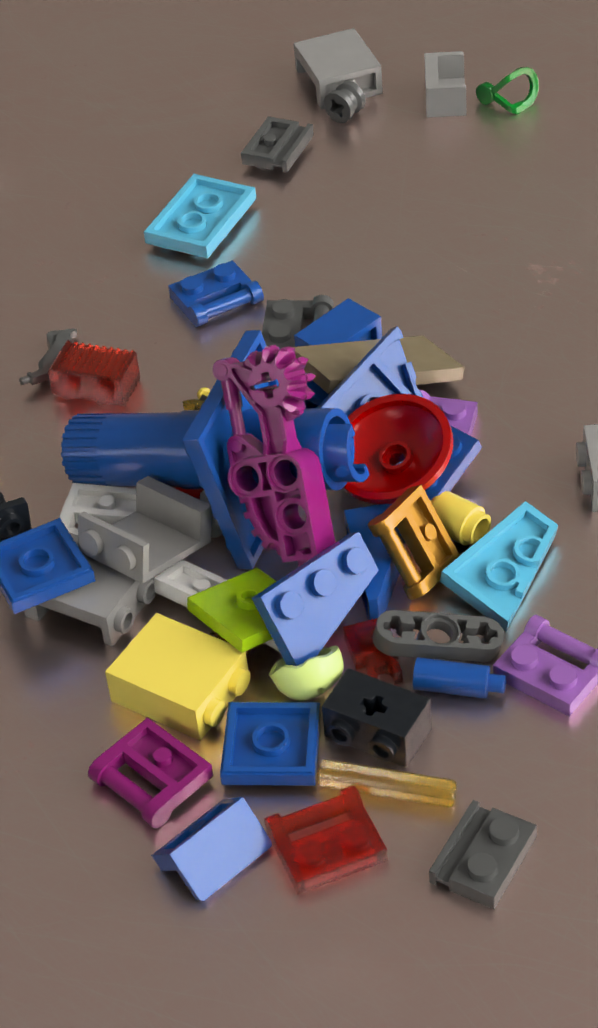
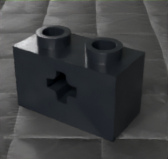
[322,668,432,768]

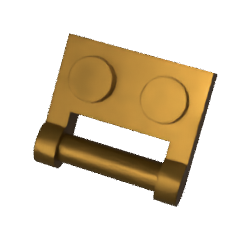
[368,485,460,600]

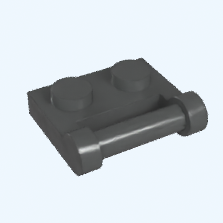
[262,295,334,349]

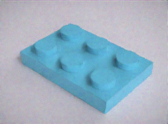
[144,174,256,258]

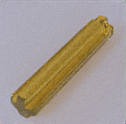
[317,759,457,808]

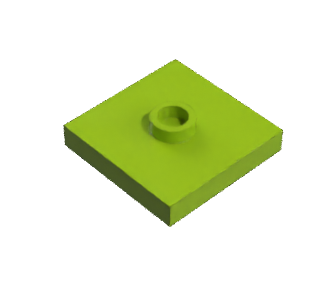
[187,567,277,653]

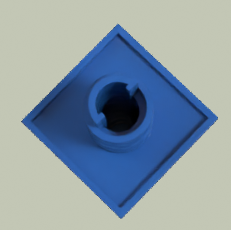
[61,330,370,569]

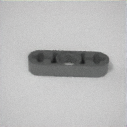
[372,610,505,662]

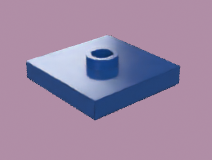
[0,518,95,614]
[220,702,321,786]

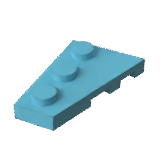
[440,501,558,632]

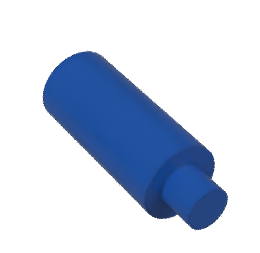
[413,657,506,699]

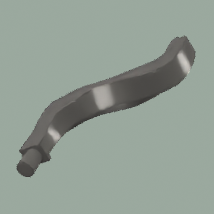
[19,328,77,385]

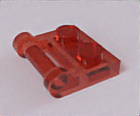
[264,785,388,895]

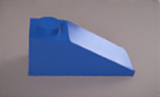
[344,503,405,631]

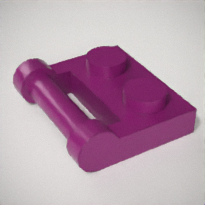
[88,717,213,829]

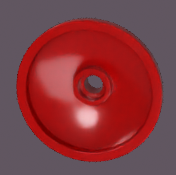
[343,394,453,504]

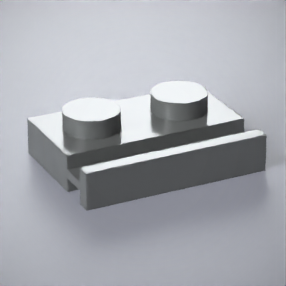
[241,116,314,173]
[429,800,537,909]

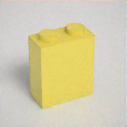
[105,613,251,741]

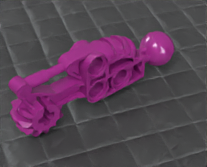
[212,345,336,566]

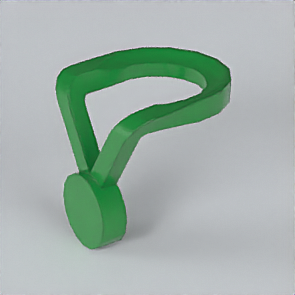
[476,67,539,114]

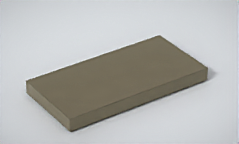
[292,335,465,394]

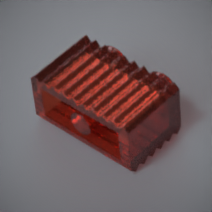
[48,340,140,407]

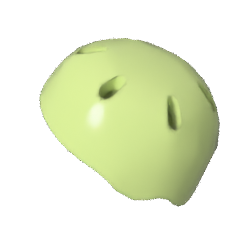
[269,646,344,701]

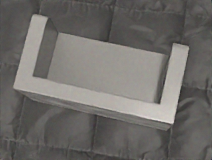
[424,51,467,117]

